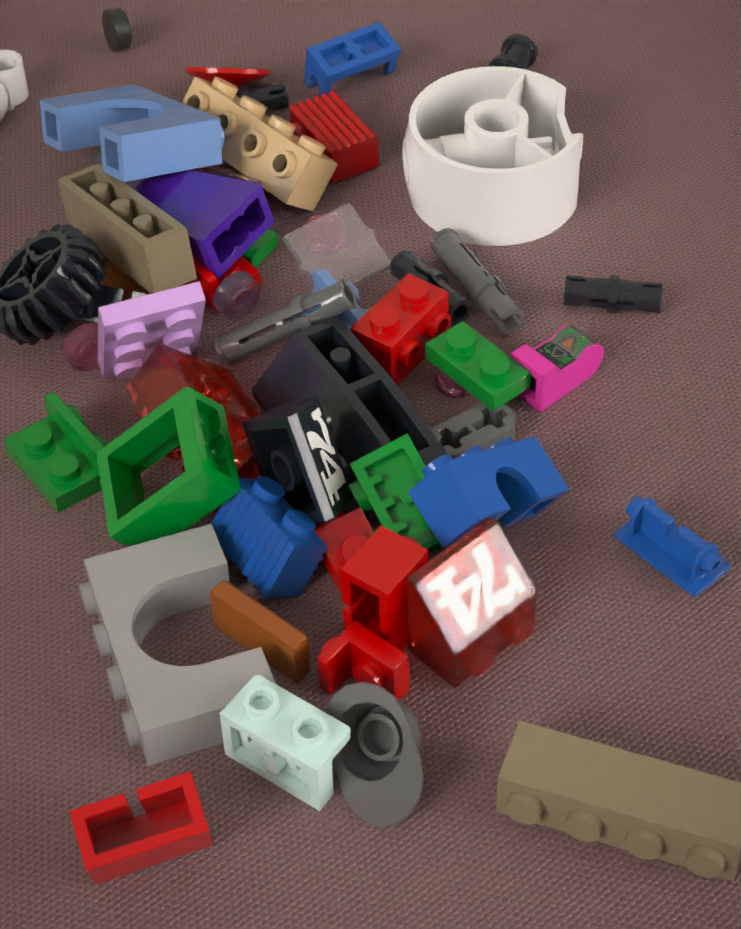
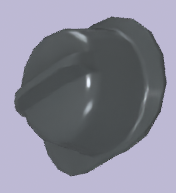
[325,681,424,827]

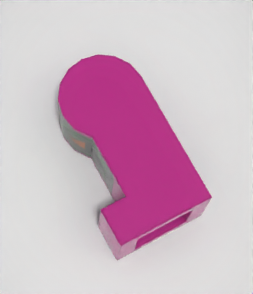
[511,325,604,413]

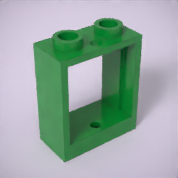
[96,386,241,547]

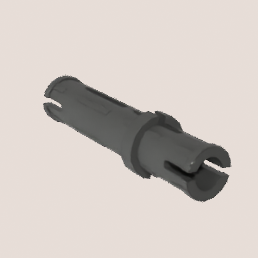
[430,228,526,335]
[214,279,357,365]

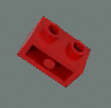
[350,273,451,385]

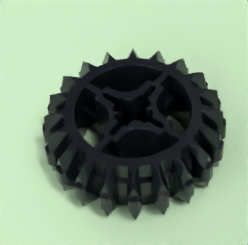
[0,224,107,346]

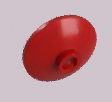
[185,67,270,87]

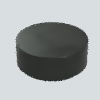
[102,7,132,51]

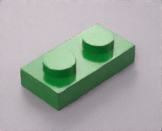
[425,321,531,411]

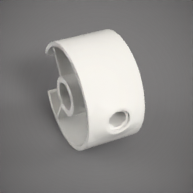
[402,66,583,246]

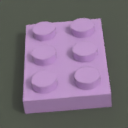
[98,281,206,379]

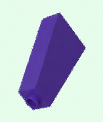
[124,170,275,279]

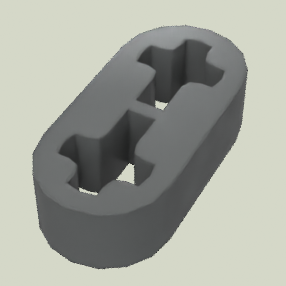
[431,403,516,459]

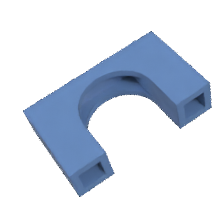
[40,84,225,182]

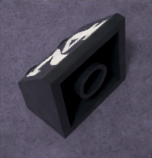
[241,397,354,522]

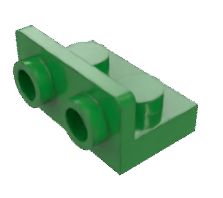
[3,392,107,513]
[348,433,439,549]

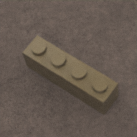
[58,164,197,294]
[496,720,741,882]

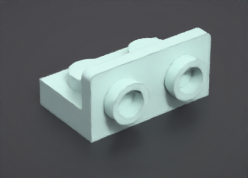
[220,675,351,811]

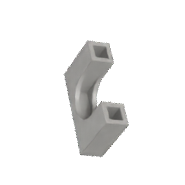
[78,524,276,766]

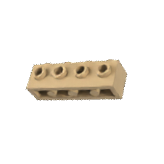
[182,77,338,212]

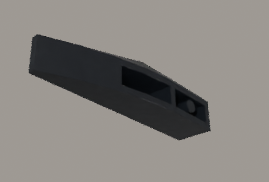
[252,316,503,572]

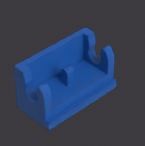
[304,22,401,97]

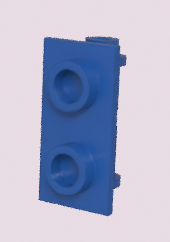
[613,496,732,598]

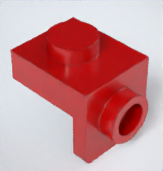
[314,508,373,592]

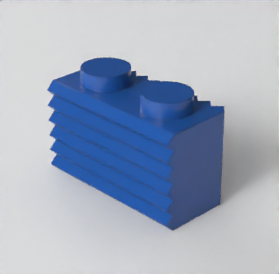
[211,476,328,598]

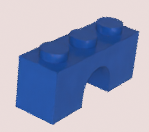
[408,437,570,548]

